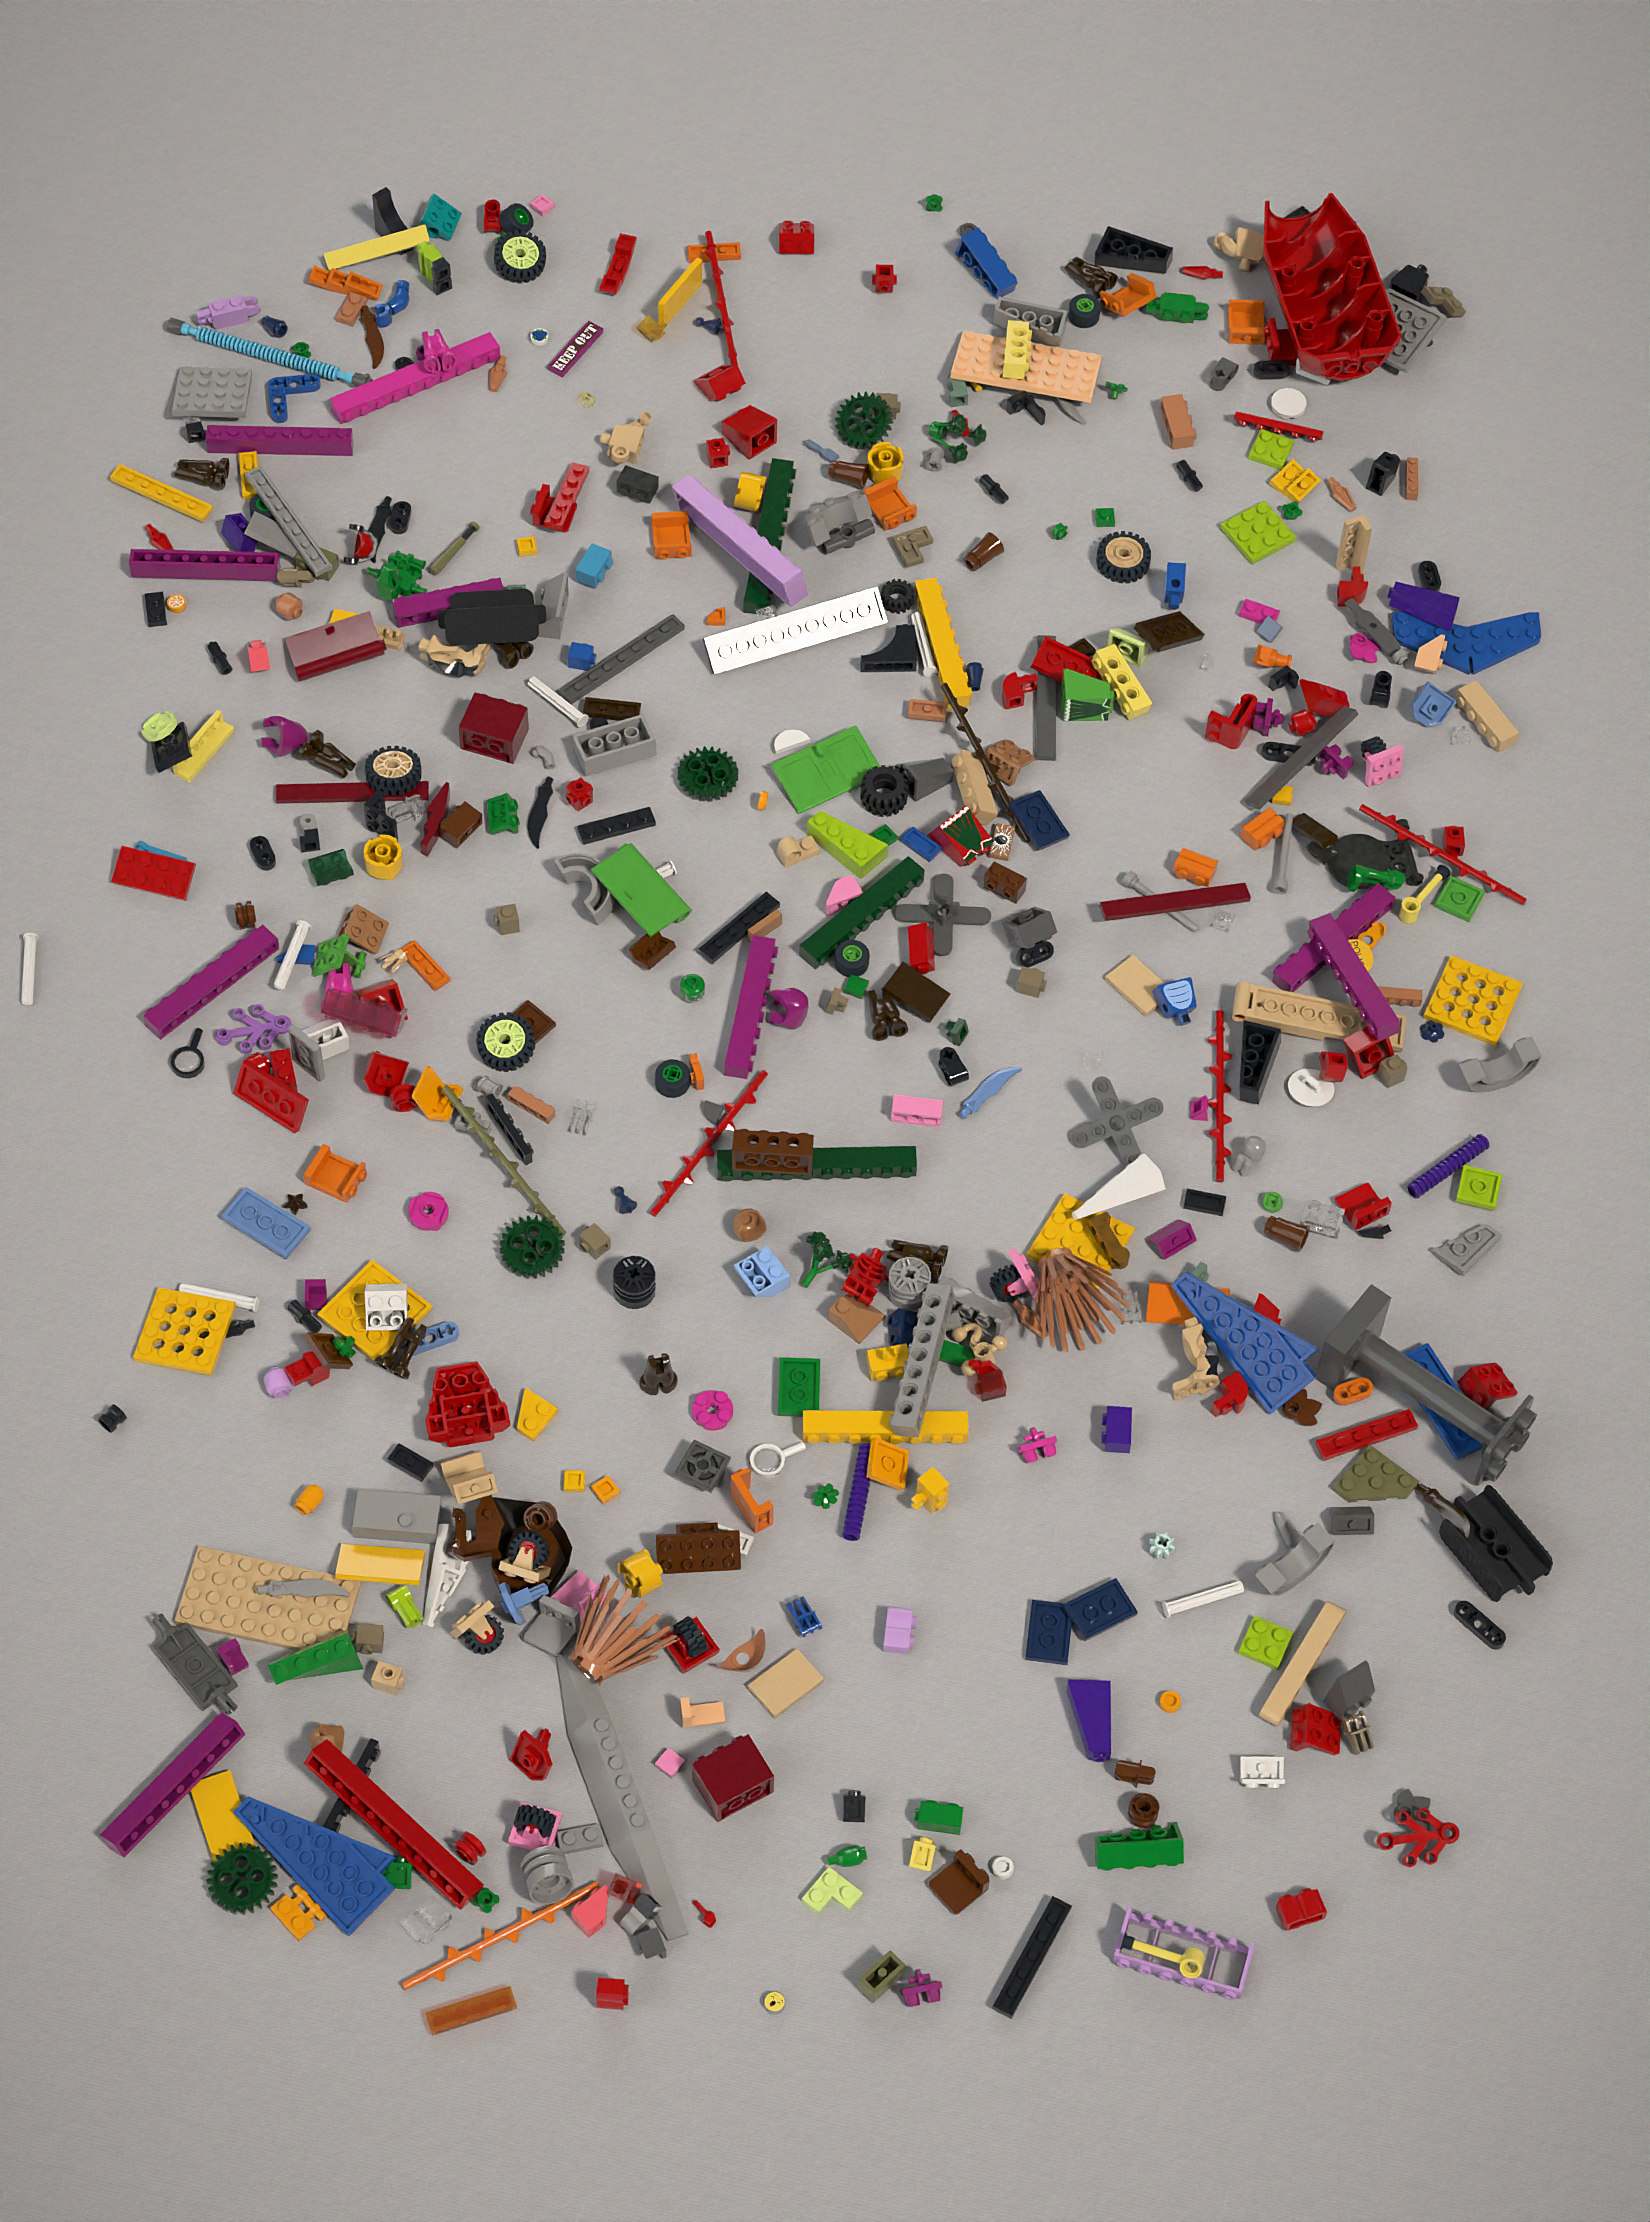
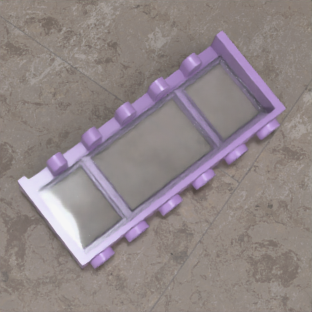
[1113,1906,1255,2000]

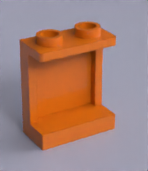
[1099,273,1156,317]
[1228,299,1265,345]
[863,476,917,531]
[651,511,692,559]
[303,1144,367,1203]
[730,1468,773,1533]

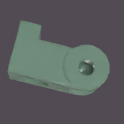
[947,373,968,407]

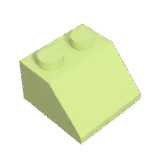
[1107,627,1150,668]

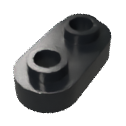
[1253,360,1289,379]
[389,501,412,534]
[1418,561,1441,592]
[250,836,276,871]
[1016,941,1054,968]

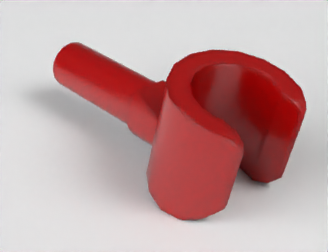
[693,1900,716,1928]

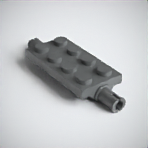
[152,1613,238,1715]

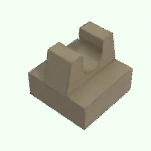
[825,987,849,1015]

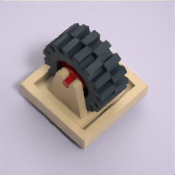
[499,1531,551,1583]
[449,1600,504,1655]

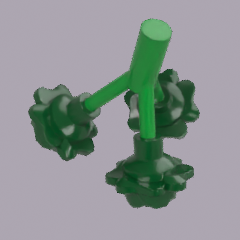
[801,1231,852,1288]

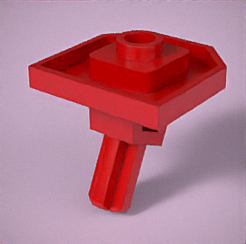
[363,1051,409,1097]
[509,1728,552,1781]

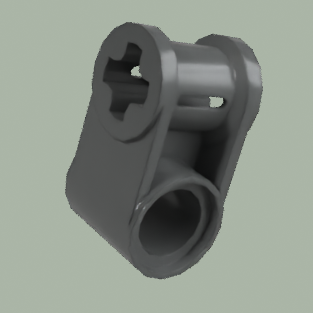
[1210,357,1239,391]

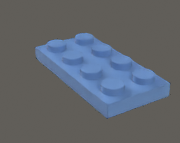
[221,1187,311,1259]

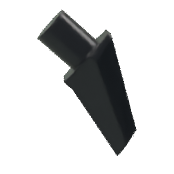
[1358,1224,1392,1239]

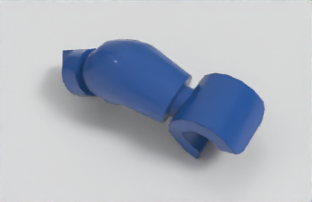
[374,280,410,328]

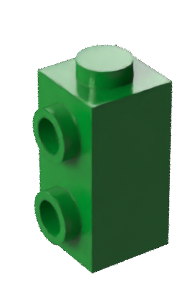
[914,1800,964,1835]

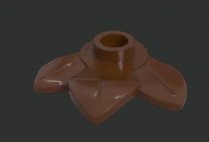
[1282,1389,1322,1426]

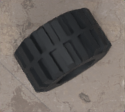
[860,765,908,817]

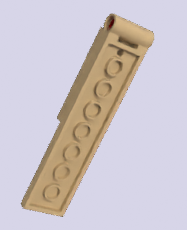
[1232,981,1407,1052]

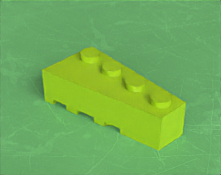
[806,810,888,880]

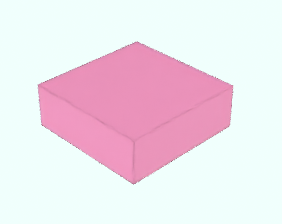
[530,194,555,217]
[655,1748,685,1779]

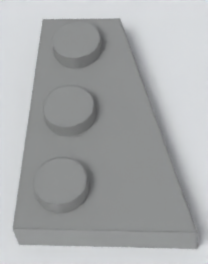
[1432,1224,1502,1276]

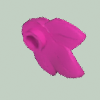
[1349,633,1381,663]

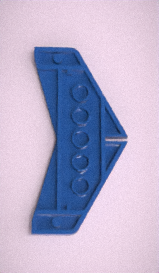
[1391,612,1541,675]

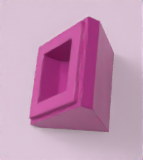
[1190,1095,1208,1121]

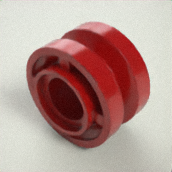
[389,1084,418,1112]
[452,1831,487,1866]

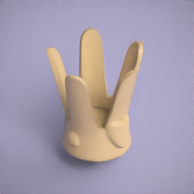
[379,948,408,975]

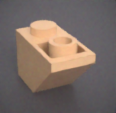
[1414,635,1448,674]

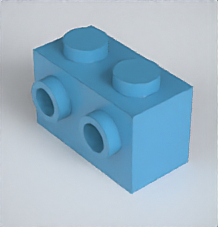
[575,543,613,589]

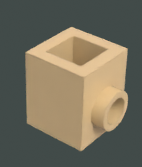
[371,1661,406,1695]

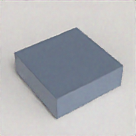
[1257,616,1283,642]

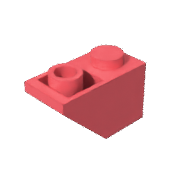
[247,640,270,672]
[572,1884,609,1938]

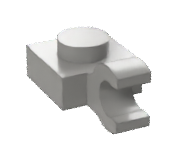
[454,1112,492,1135]

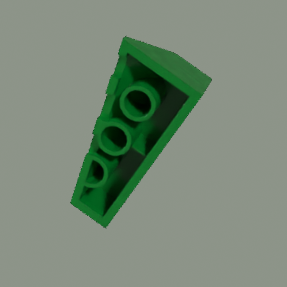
[268,1630,364,1685]
[1094,1822,1184,1871]

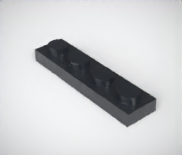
[577,807,656,845]
[486,1093,534,1165]

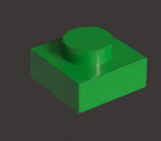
[1095,508,1115,527]

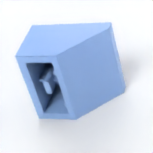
[734,1246,790,1297]

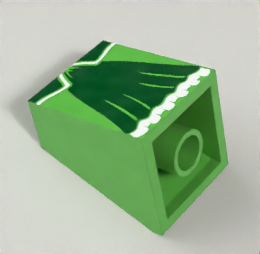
[1061,669,1114,721]

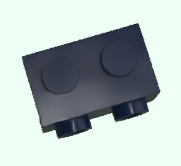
[887,1308,918,1348]

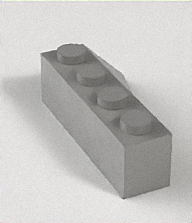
[935,1276,1012,1339]

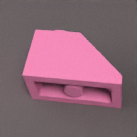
[826,875,863,916]

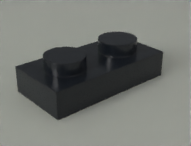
[145,591,167,627]
[387,1443,434,1482]

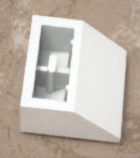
[301,1017,350,1060]
[365,1284,408,1331]

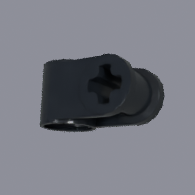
[1369,671,1392,708]
[938,1047,969,1087]

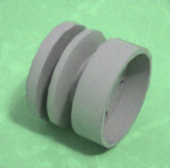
[888,1257,931,1310]
[521,1846,574,1905]

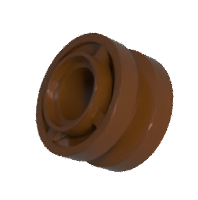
[234,901,256,930]
[524,1501,558,1534]
[1128,1793,1160,1828]

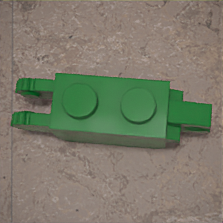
[1146,292,1209,323]

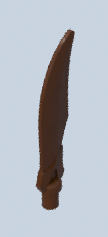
[361,305,384,369]

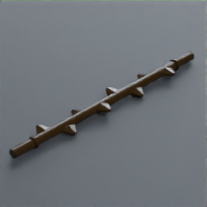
[940,683,1030,843]

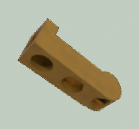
[1088,1211,1130,1269]

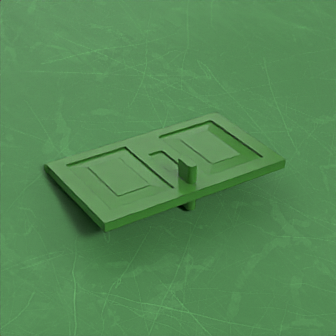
[771,725,880,814]

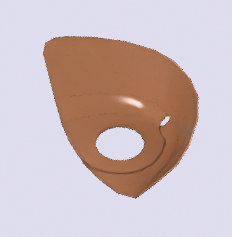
[716,1629,766,1672]

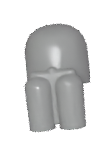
[1232,1136,1266,1176]

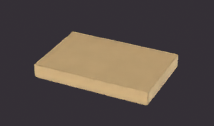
[1105,955,1165,1016]
[748,1648,824,1719]

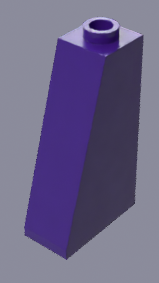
[1387,581,1460,631]
[1067,1679,1111,1762]

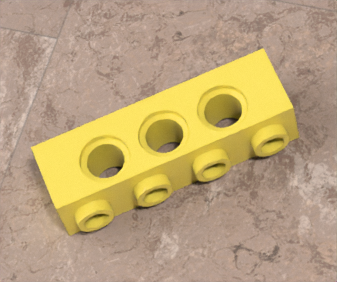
[1002,320,1032,379]
[1092,644,1152,720]

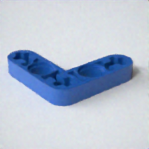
[268,374,321,423]

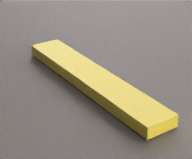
[324,225,431,272]

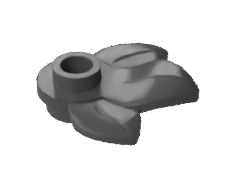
[1393,1789,1431,1827]

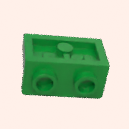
[487,793,520,835]
[382,1857,413,1889]

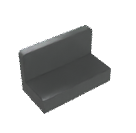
[1330,1506,1374,1535]

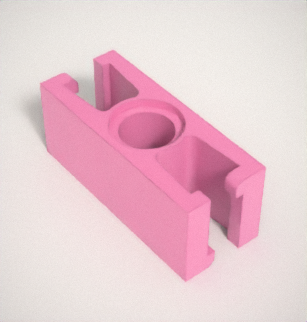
[891,1094,943,1127]

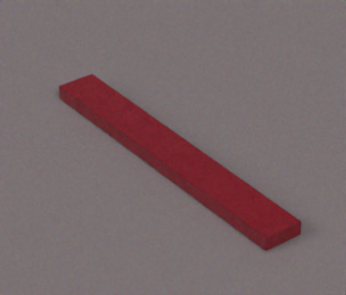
[276,781,429,804]
[1099,883,1251,921]

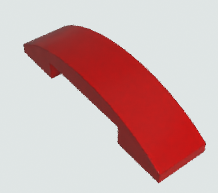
[599,233,637,295]

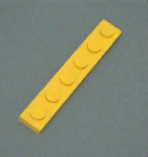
[110,464,213,523]

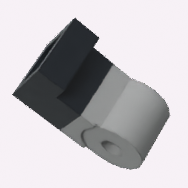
[299,814,320,853]
[620,1893,663,1936]

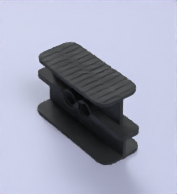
[438,588,546,645]
[1439,1485,1553,1602]

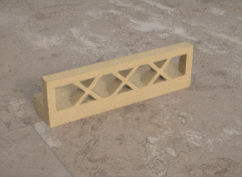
[1335,515,1372,574]

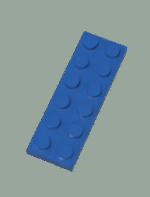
[1404,1343,1482,1461]

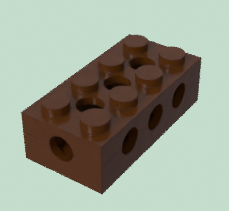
[732,1129,814,1175]

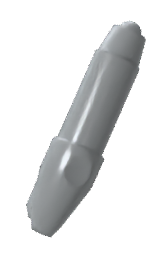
[1275,1512,1293,1547]

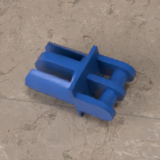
[786,1596,822,1638]

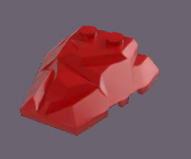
[425,1361,511,1448]

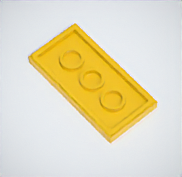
[658,258,702,329]
[335,1544,425,1585]
[190,1770,256,1863]

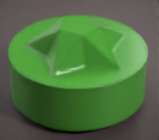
[1262,1191,1283,1213]

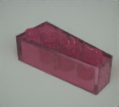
[321,988,408,1038]

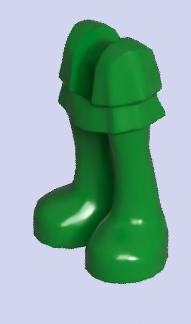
[1347,864,1405,892]

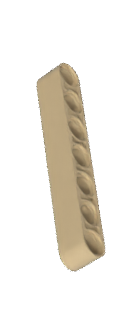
[1259,1601,1347,1727]

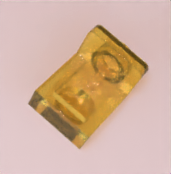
[636,315,667,343]

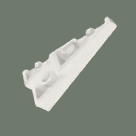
[1072,1153,1166,1219]
[422,1524,476,1627]

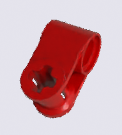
[484,199,502,233]

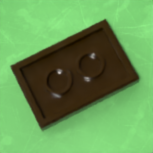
[882,961,951,1023]

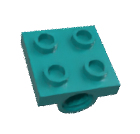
[420,193,462,241]

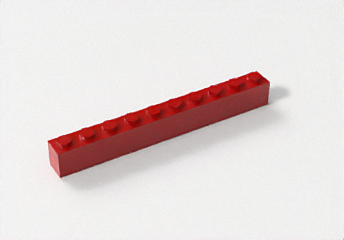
[303,1739,484,1910]

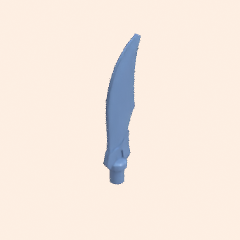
[959,1067,1022,1119]

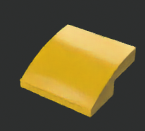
[1269,459,1321,503]

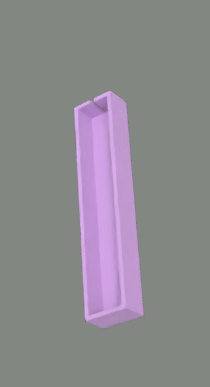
[672,474,808,607]

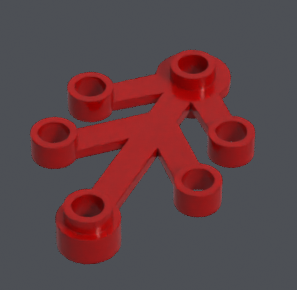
[1376,1808,1459,1868]

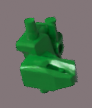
[366,550,427,602]

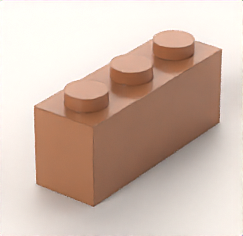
[1160,394,1197,450]

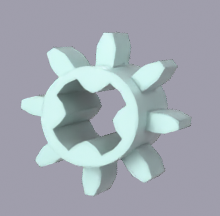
[1149,1532,1175,1559]

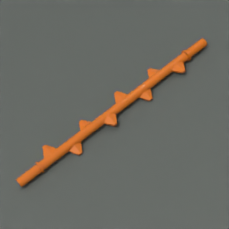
[401,1881,600,1991]

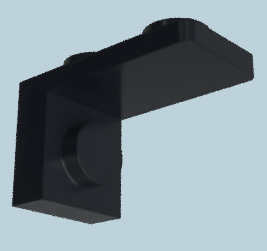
[1006,390,1046,426]

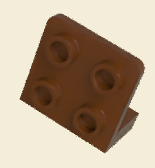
[929,1849,990,1915]

